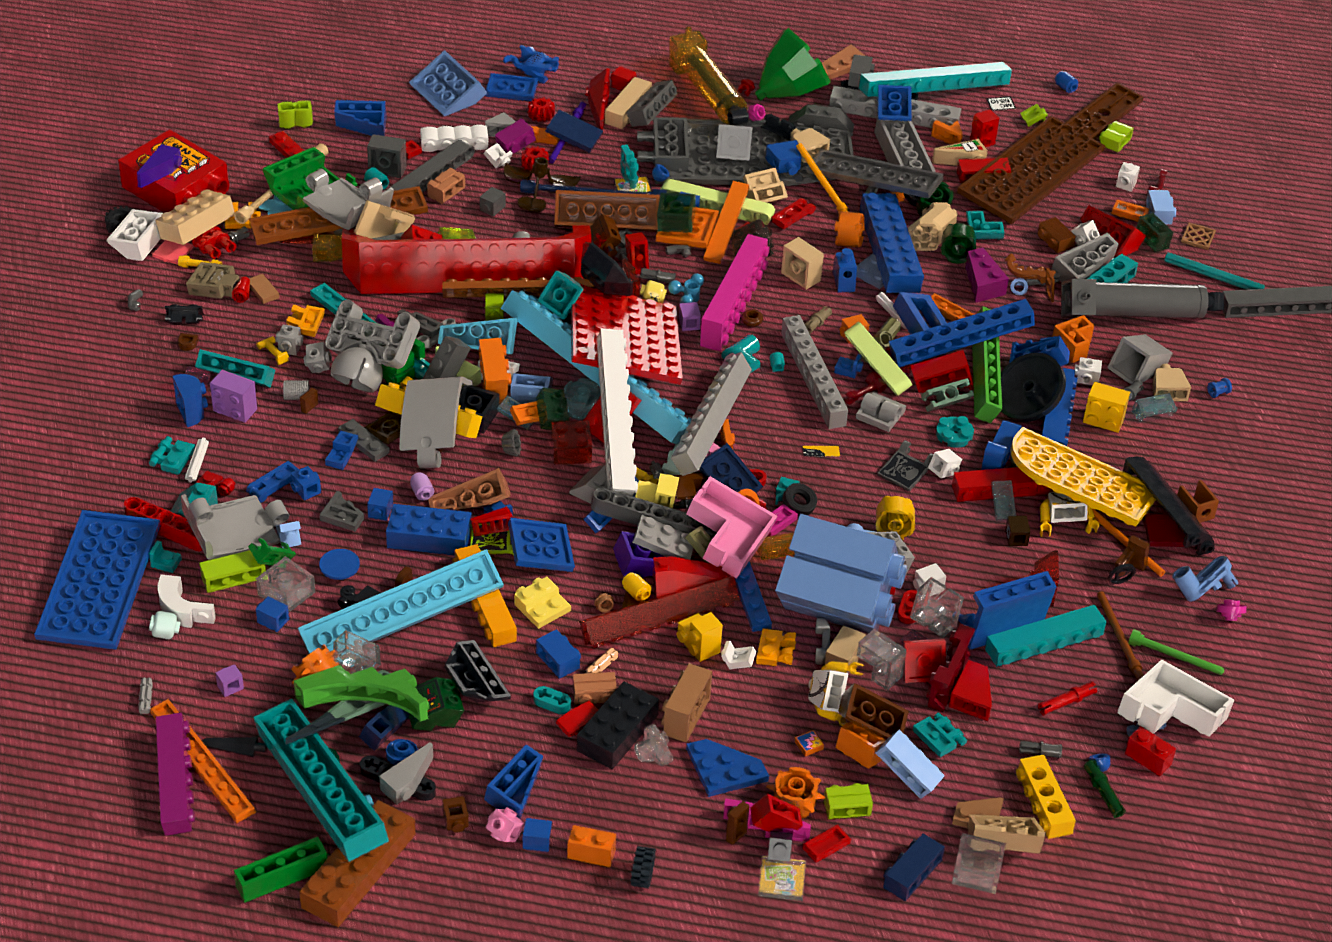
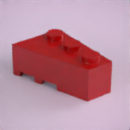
[911,350,974,393]

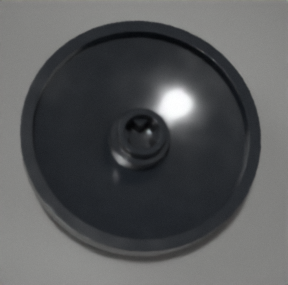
[1001,353,1066,422]

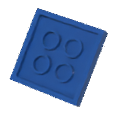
[508,518,575,572]

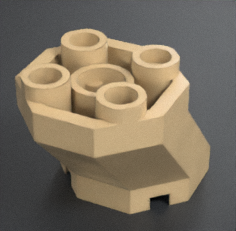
[908,202,957,251]

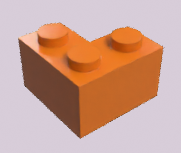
[1052,315,1094,363]

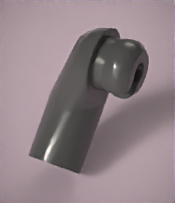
[665,245,691,257]
[128,289,143,311]

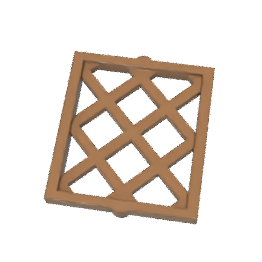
[1181,223,1216,250]

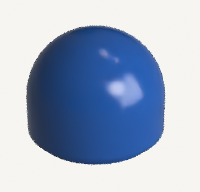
[652,164,670,182]
[1089,753,1111,772]

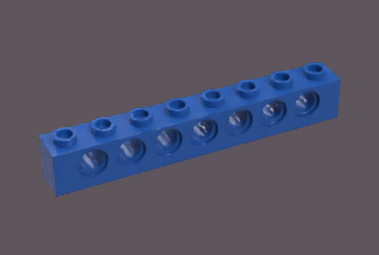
[889,299,1035,367]

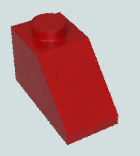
[625,232,649,275]

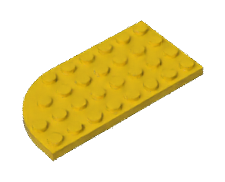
[1010,427,1156,527]

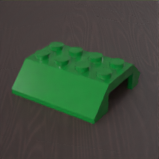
[263,147,357,210]

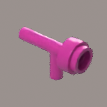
[747,104,765,121]

